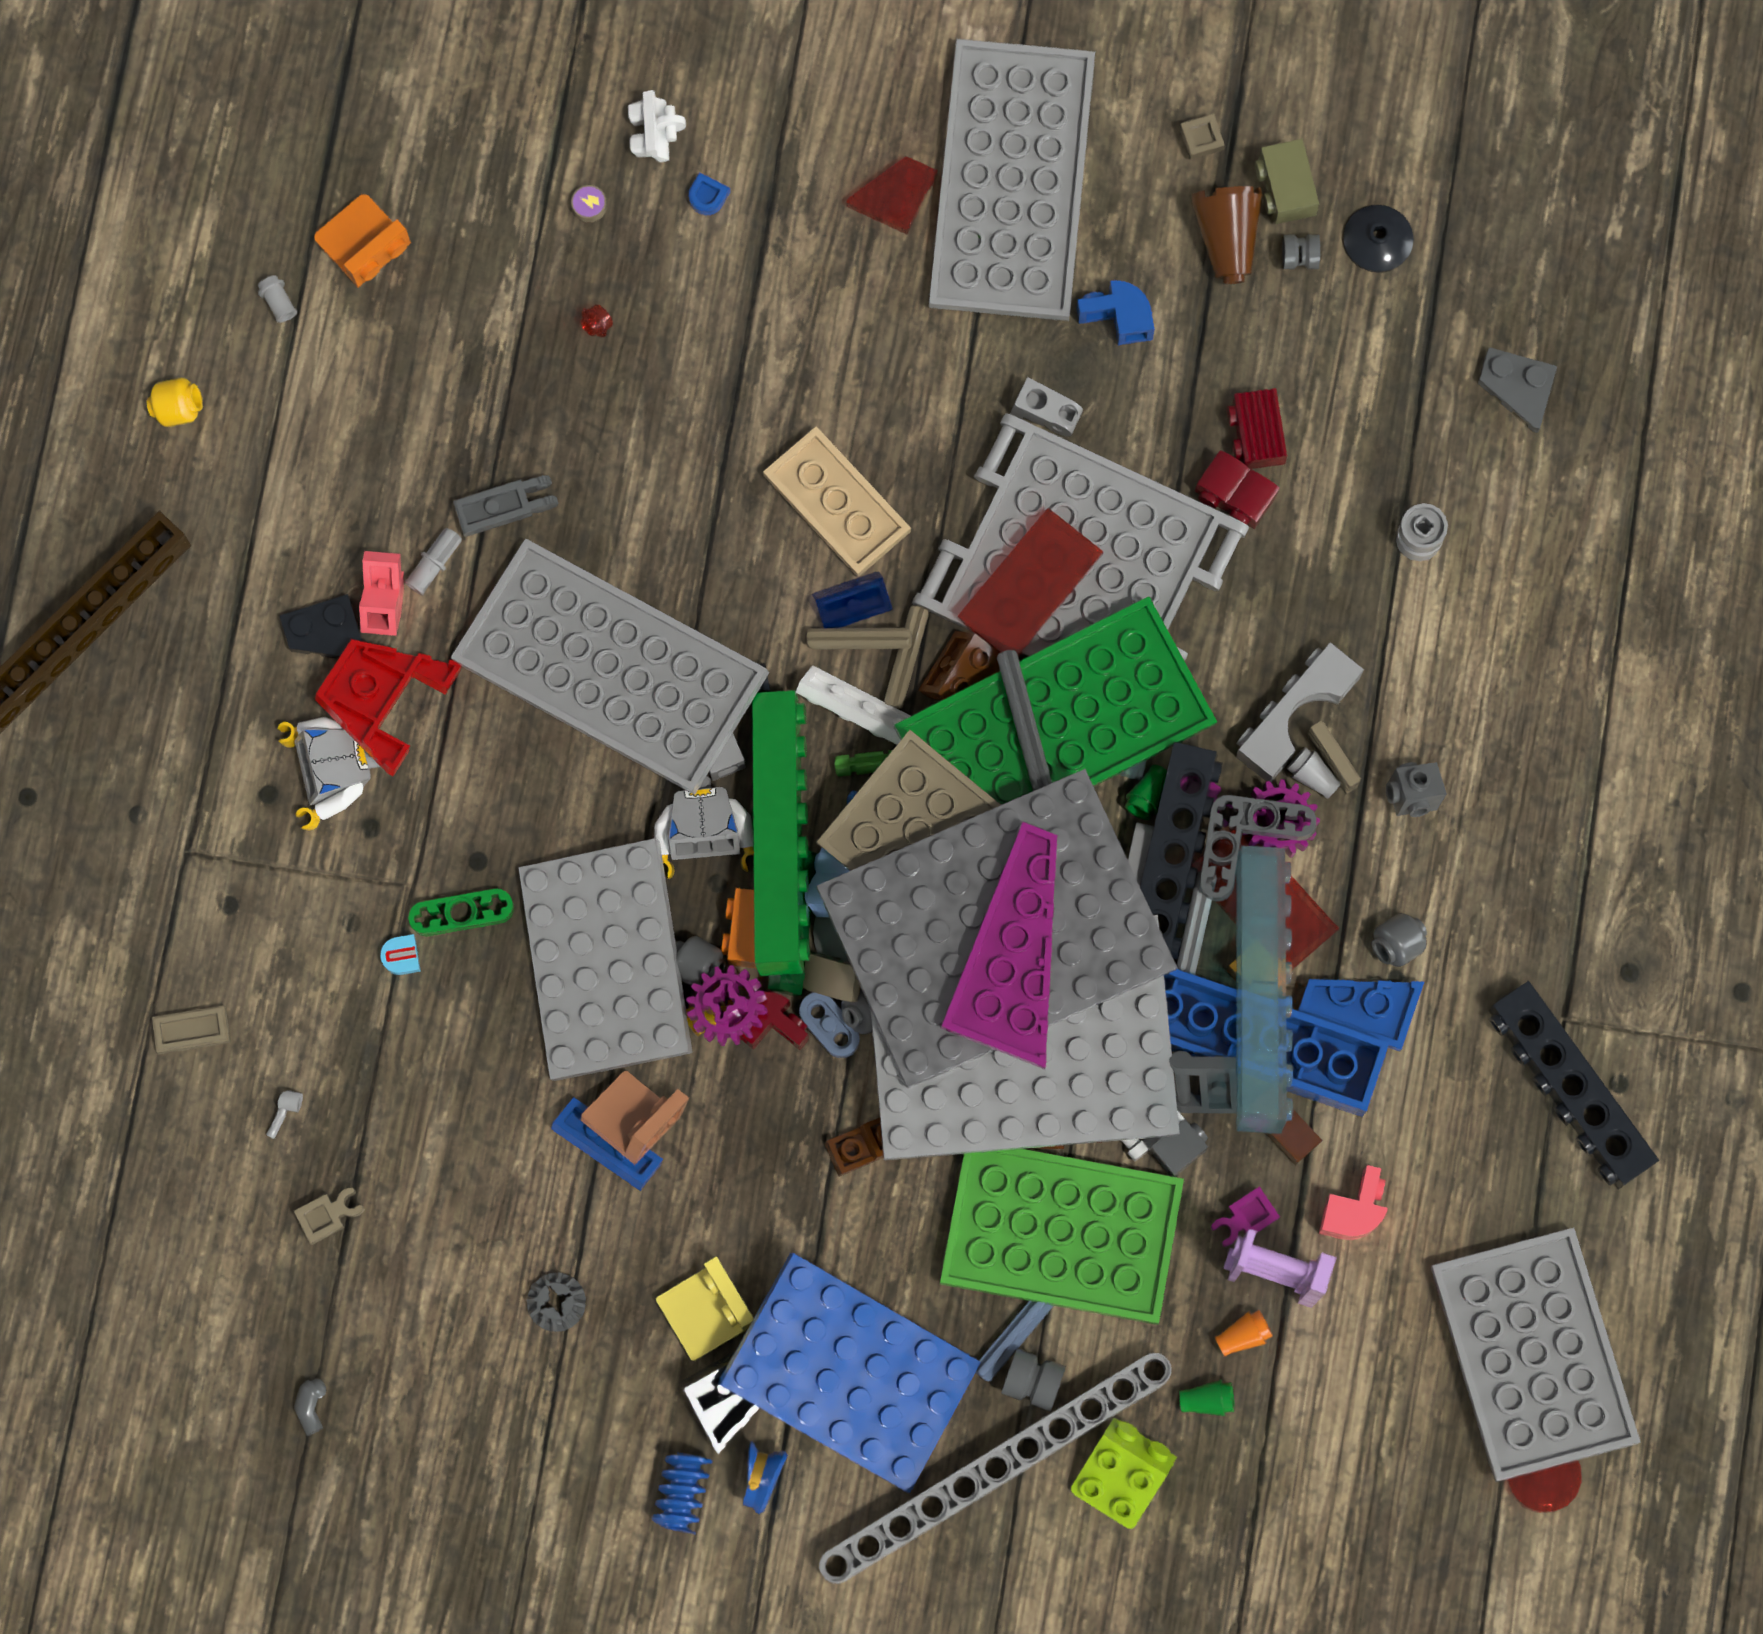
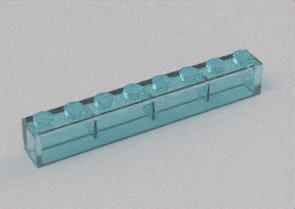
[1236,846,1293,1134]

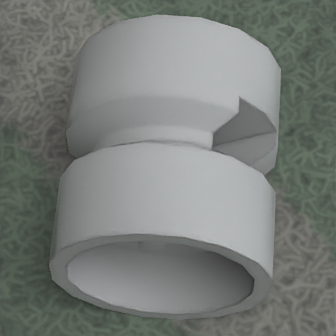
[1396,503,1448,561]

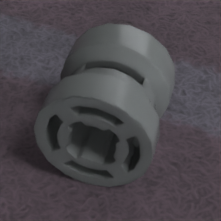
[1282,234,1320,270]

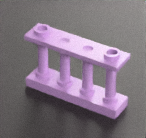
[1224,1229,1336,1308]

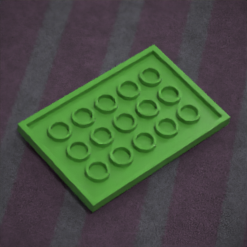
[940,1149,1184,1325]

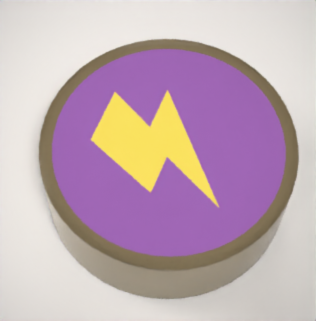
[571,185,607,222]

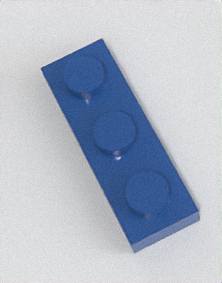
[551,1097,663,1191]

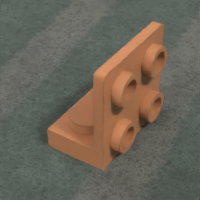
[580,1071,689,1165]

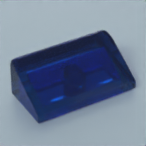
[812,571,893,628]

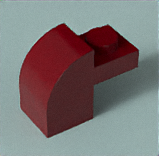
[734,992,809,1050]

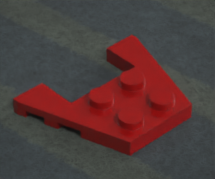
[315,639,462,777]

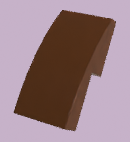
[824,1117,884,1177]

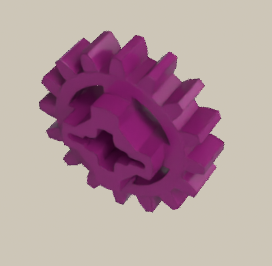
[1242,779,1320,859]
[687,965,768,1046]

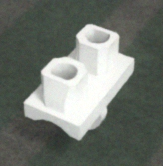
[628,90,686,162]

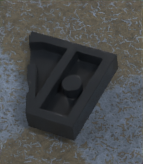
[279,594,363,658]

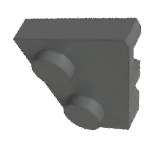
[1478,347,1557,433]

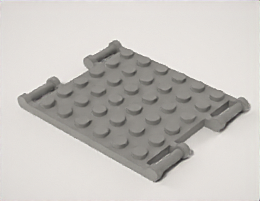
[912,413,1249,661]

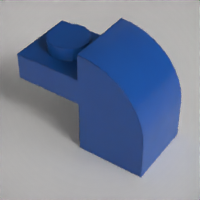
[1077,281,1155,345]

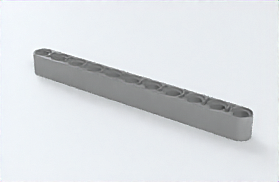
[819,1353,1171,1584]

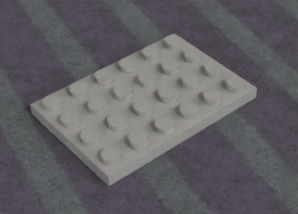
[519,838,693,1081]
[1431,1228,1640,1483]

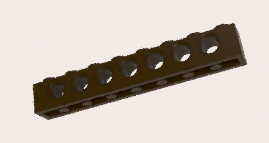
[0,510,192,734]

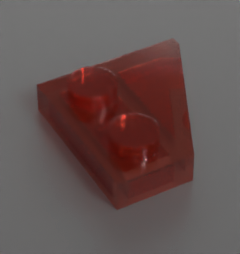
[846,156,938,235]

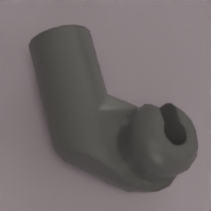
[294,1379,326,1436]

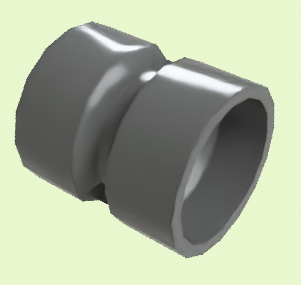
[1001,1348,1066,1411]

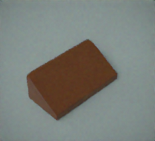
[1246,1087,1323,1166]

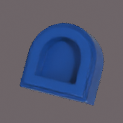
[689,172,731,215]

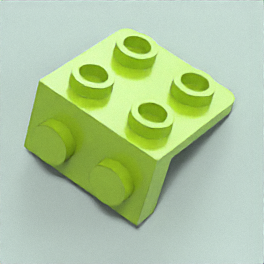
[1071,1418,1177,1529]

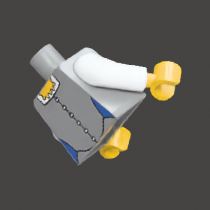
[278,717,381,831]
[654,776,754,879]

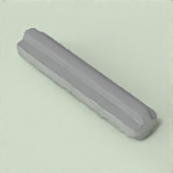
[1177,871,1217,975]

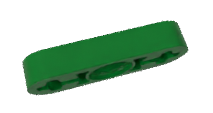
[408,889,514,937]

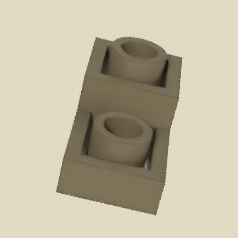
[803,951,861,1002]

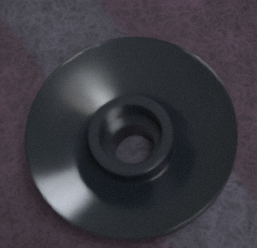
[1343,205,1414,273]

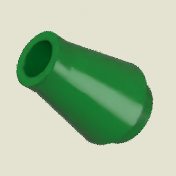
[1125,765,1167,820]
[1180,1379,1235,1416]

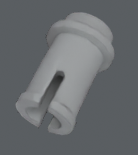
[258,275,297,323]

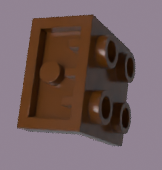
[919,631,1000,700]

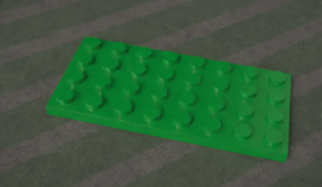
[894,596,1217,805]

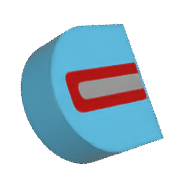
[380,934,421,975]

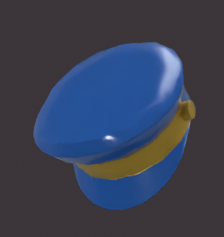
[743,1441,788,1514]

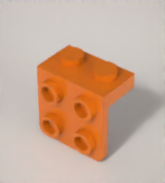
[314,194,411,288]

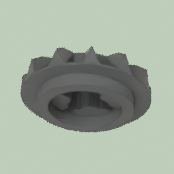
[526,1272,586,1332]

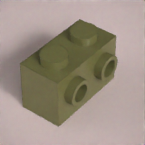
[1255,139,1319,225]

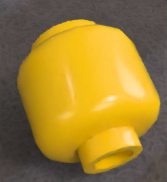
[147,378,203,427]

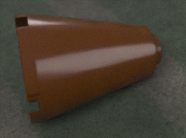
[1191,186,1262,285]

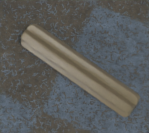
[884,605,929,709]
[807,628,912,649]

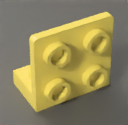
[656,1257,754,1361]

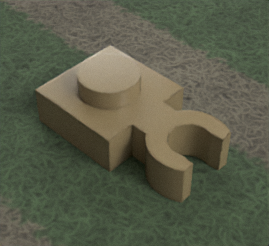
[294,1188,365,1245]

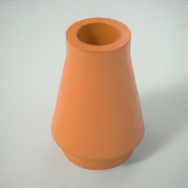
[1215,1310,1273,1356]

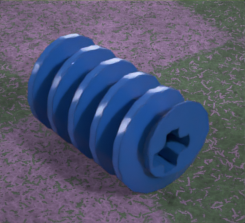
[651,1453,713,1534]

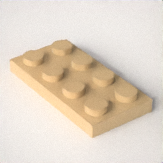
[763,426,911,577]

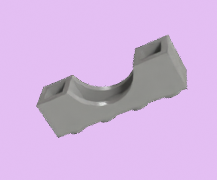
[1236,642,1364,782]

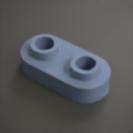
[800,993,860,1058]

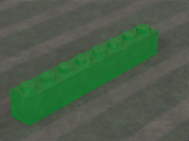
[752,690,810,976]

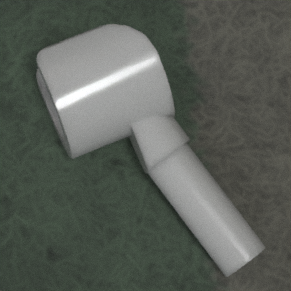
[266,1091,303,1139]

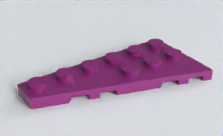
[941,822,1057,1069]

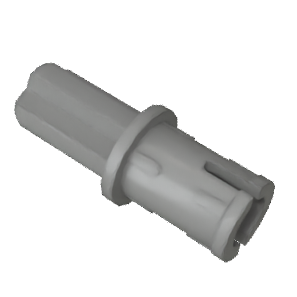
[404,528,462,595]

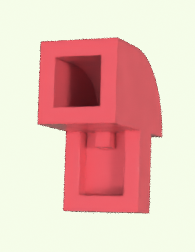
[359,551,404,636]
[1319,1165,1388,1240]

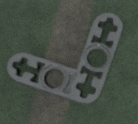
[1201,795,1317,901]

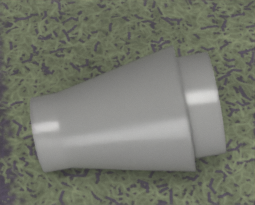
[1287,747,1341,799]

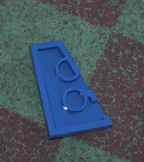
[1298,979,1424,1052]

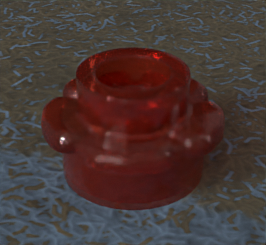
[581,304,613,338]

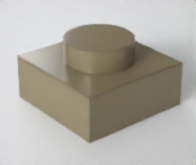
[1180,114,1225,160]

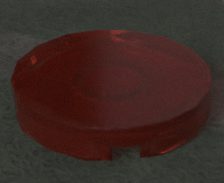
[1507,1460,1582,1513]

